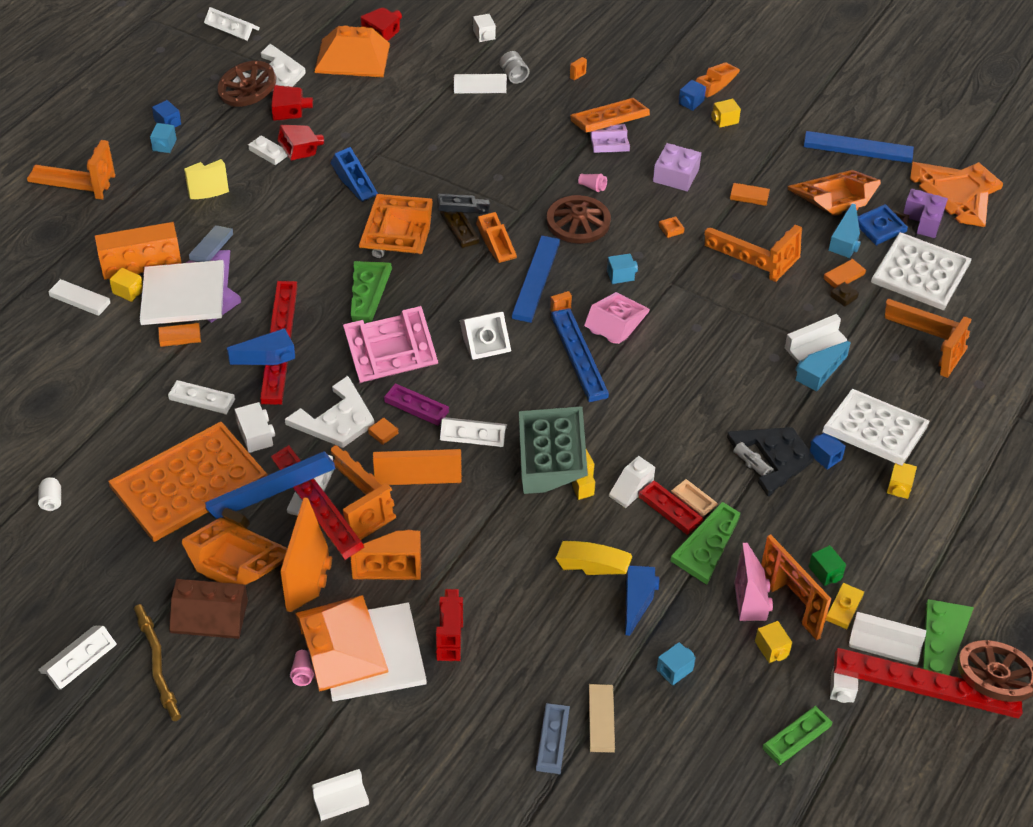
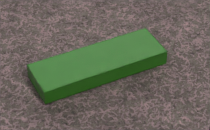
[762,706,833,766]

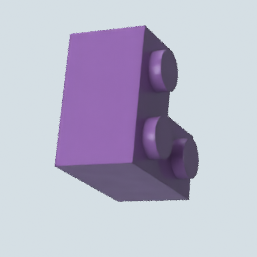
[904,189,948,238]

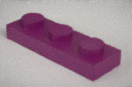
[384,383,449,426]

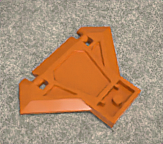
[910,162,1003,227]

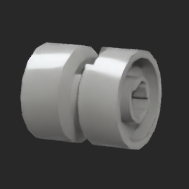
[499,51,529,84]

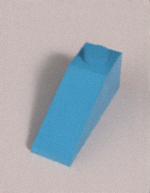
[829,203,861,258]
[796,341,851,392]

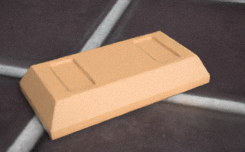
[671,479,718,517]

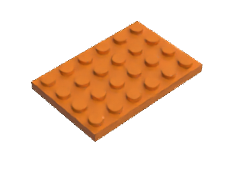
[108,422,267,542]

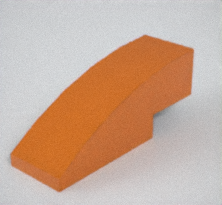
[696,62,740,98]
[476,212,517,263]

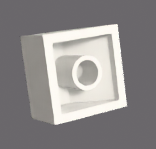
[460,312,511,360]

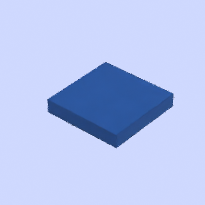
[857,204,908,245]

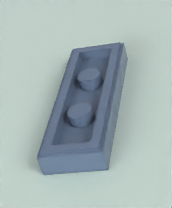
[189,225,233,262]
[536,703,570,774]

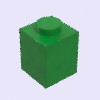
[809,545,846,586]

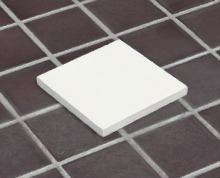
[871,232,971,310]
[140,260,224,325]
[823,389,929,466]
[330,603,427,702]

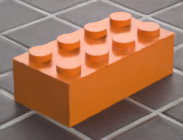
[95,222,182,280]

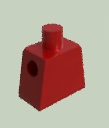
[361,8,402,41]
[272,85,313,121]
[277,125,324,160]

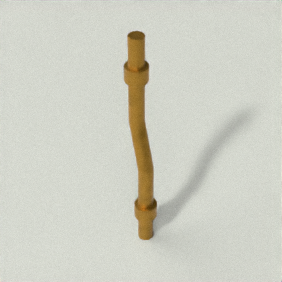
[134,604,181,721]

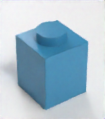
[150,123,177,153]
[607,254,638,284]
[657,642,695,686]

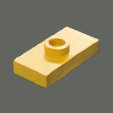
[826,583,864,629]

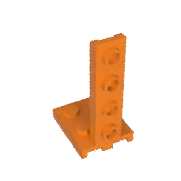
[27,140,115,200]
[705,225,802,282]
[885,299,972,378]
[331,445,396,540]

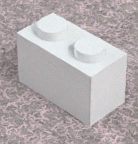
[235,402,275,453]

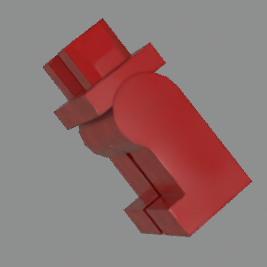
[436,589,463,661]

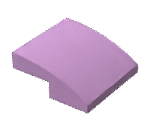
[590,124,630,153]

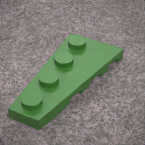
[351,261,392,323]
[671,502,740,585]
[922,599,974,675]

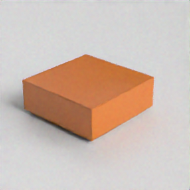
[570,57,587,80]
[659,217,685,238]
[550,291,572,312]
[368,418,398,445]

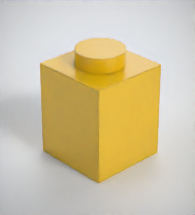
[711,99,741,127]
[109,268,143,302]
[887,463,917,499]
[755,621,792,663]

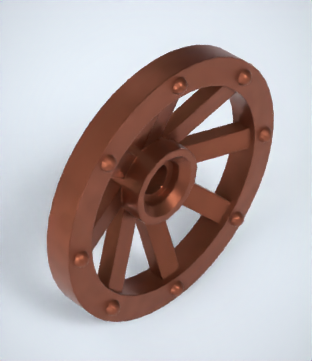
[218,61,276,107]
[547,195,611,244]
[957,640,1033,702]

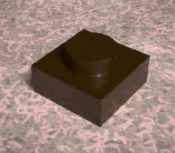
[830,282,859,307]

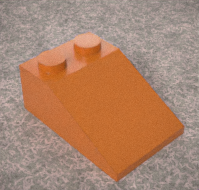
[351,530,421,580]

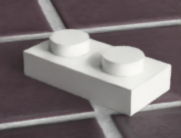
[248,136,288,165]

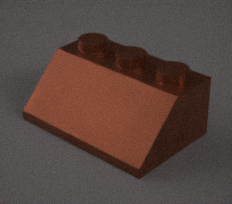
[170,579,248,639]

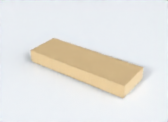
[589,684,615,752]

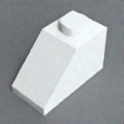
[609,456,655,508]

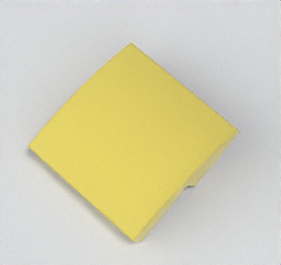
[184,159,229,199]

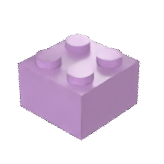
[653,143,701,192]

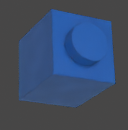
[678,80,706,111]
[152,100,181,127]
[810,433,846,470]

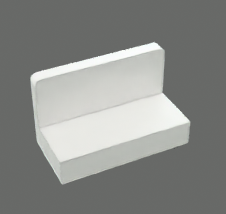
[312,769,369,821]

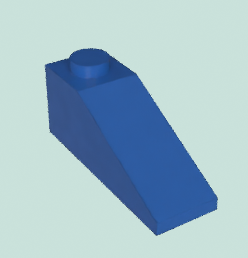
[330,147,378,202]
[227,328,295,365]
[625,566,659,636]

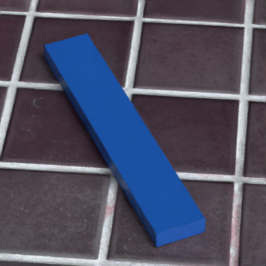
[804,131,914,163]
[512,236,560,323]
[551,308,609,402]
[205,451,335,519]

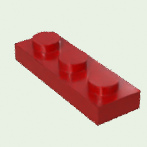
[639,481,703,535]

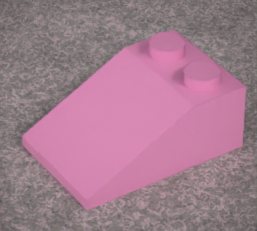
[584,292,650,344]
[734,543,773,621]

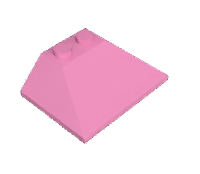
[343,306,438,383]

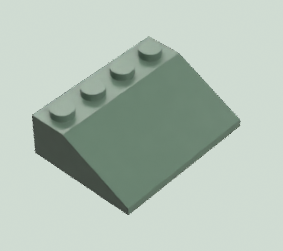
[519,407,588,494]

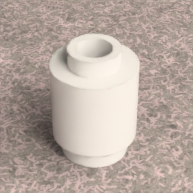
[38,478,61,511]

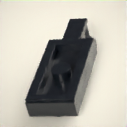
[437,194,490,214]

